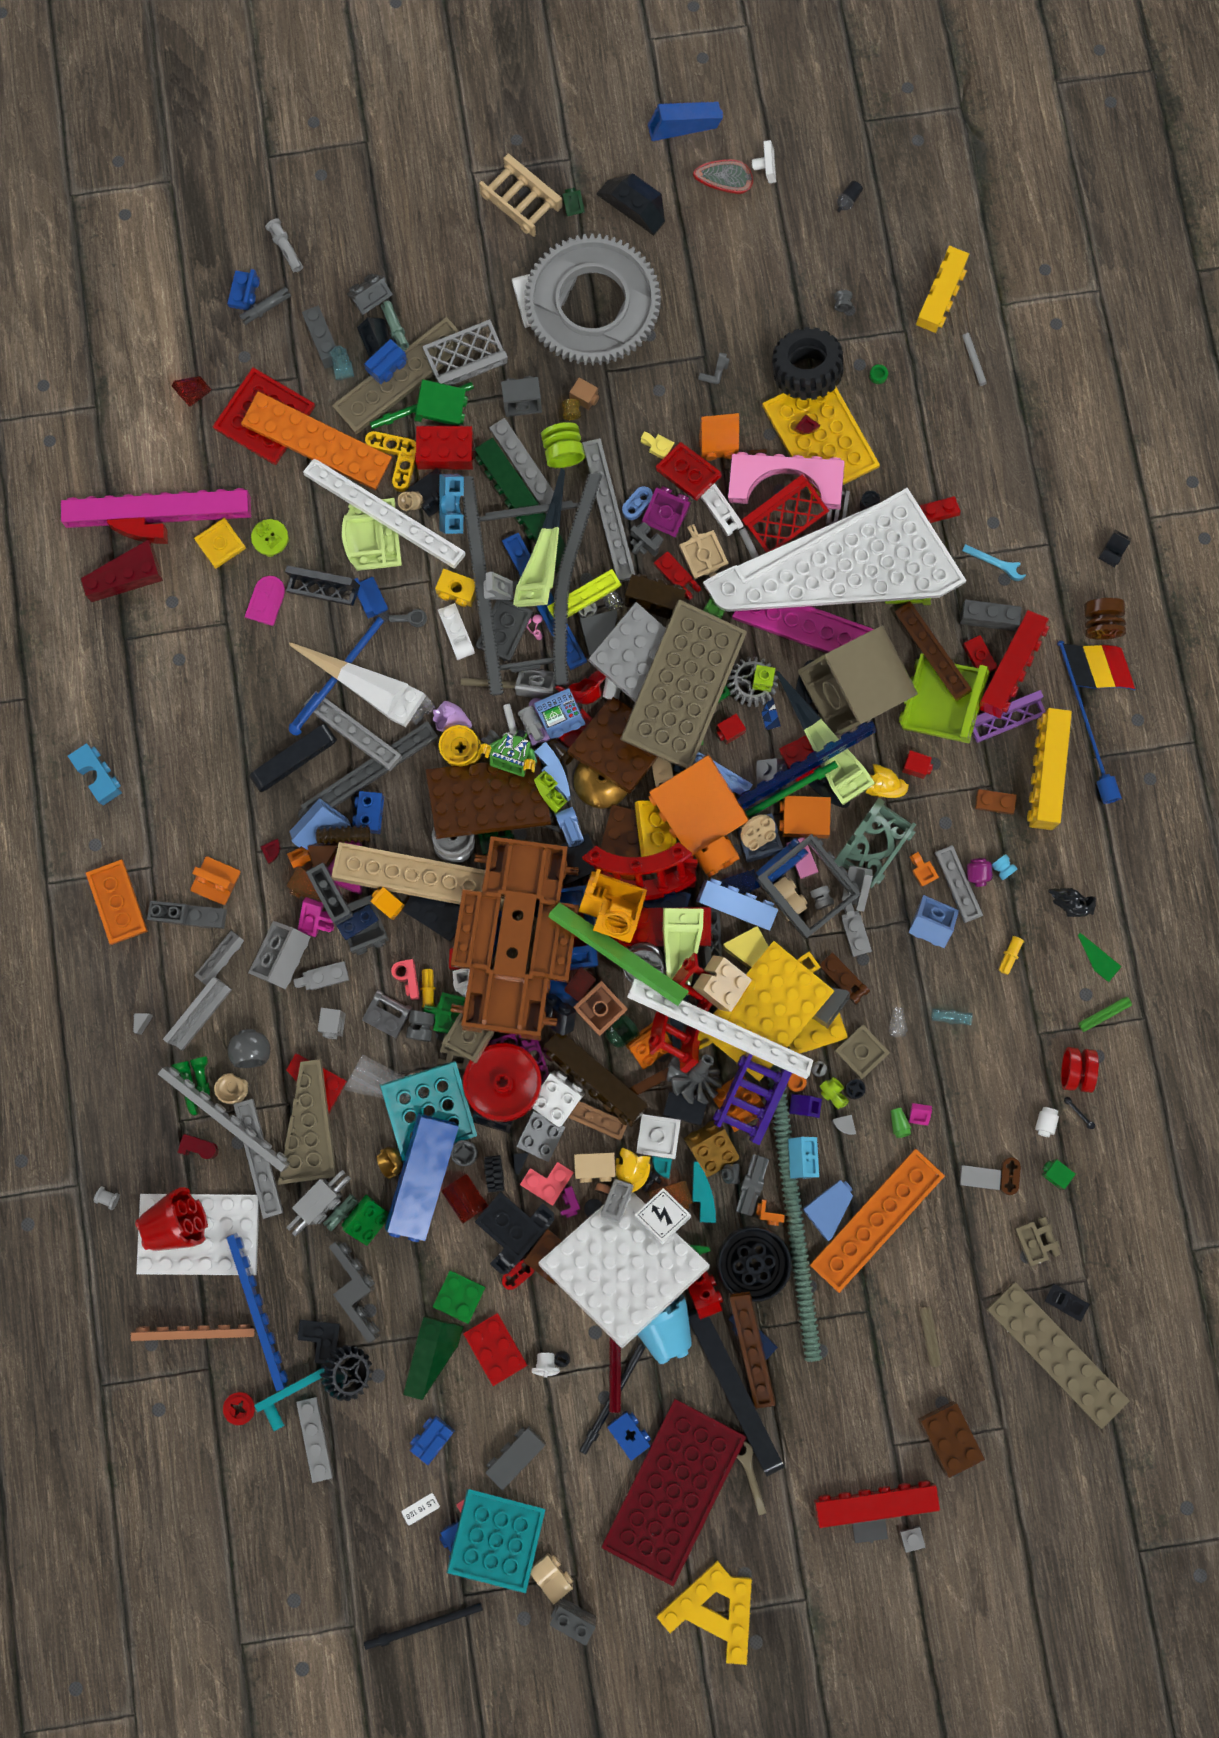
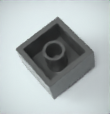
[501,376,542,417]

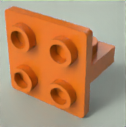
[190,857,241,905]
[624,1022,672,1070]

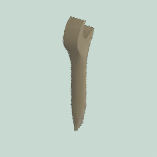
[737,1441,766,1515]

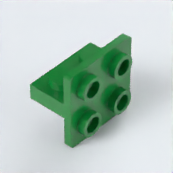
[341,1194,389,1246]

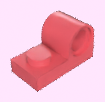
[391,959,420,1000]

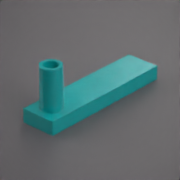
[254,1369,324,1431]

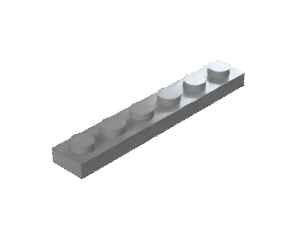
[489,418,562,515]
[303,691,402,771]
[233,1099,283,1219]

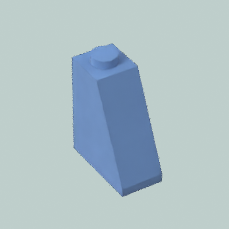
[290,798,351,850]
[802,1180,853,1241]

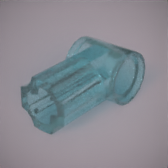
[330,346,355,381]

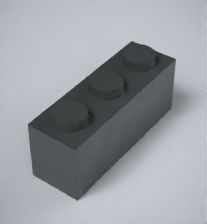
[302,305,342,369]
[959,599,1022,631]
[306,863,354,925]
[485,1426,546,1491]

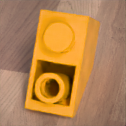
[370,887,405,920]

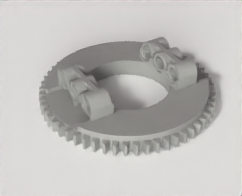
[524,234,661,365]

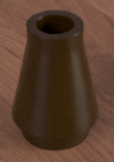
[548,738,574,766]

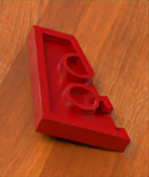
[286,1053,347,1113]

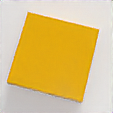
[194,517,246,569]

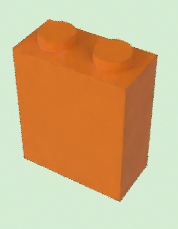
[779,796,831,839]

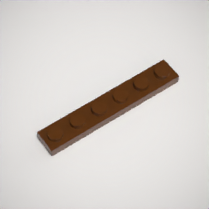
[895,602,972,701]
[729,1291,776,1409]

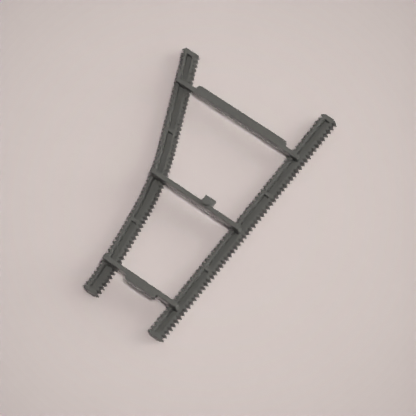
[462,473,602,696]

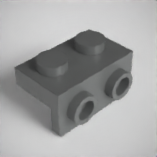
[757,758,787,799]

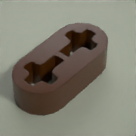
[1000,1158,1021,1195]

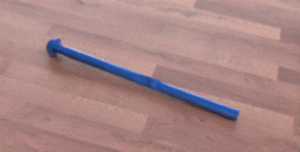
[288,617,384,735]

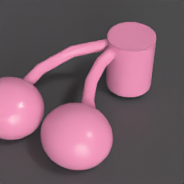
[527,614,543,640]

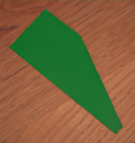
[1078,933,1122,982]

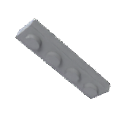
[296,1397,333,1483]

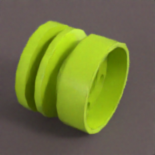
[541,422,585,468]

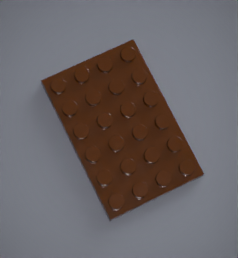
[426,756,551,839]

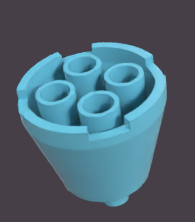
[638,1294,692,1364]

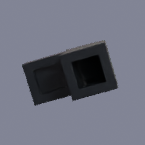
[1098,529,1132,568]

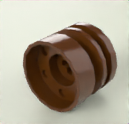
[1084,598,1126,640]

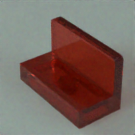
[441,1174,488,1224]

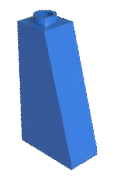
[648,102,723,141]

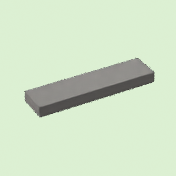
[934,845,983,923]

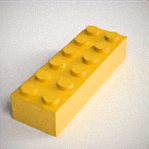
[1027,708,1072,830]

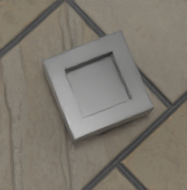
[900,1526,926,1553]

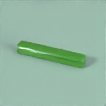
[1078,997,1132,1032]

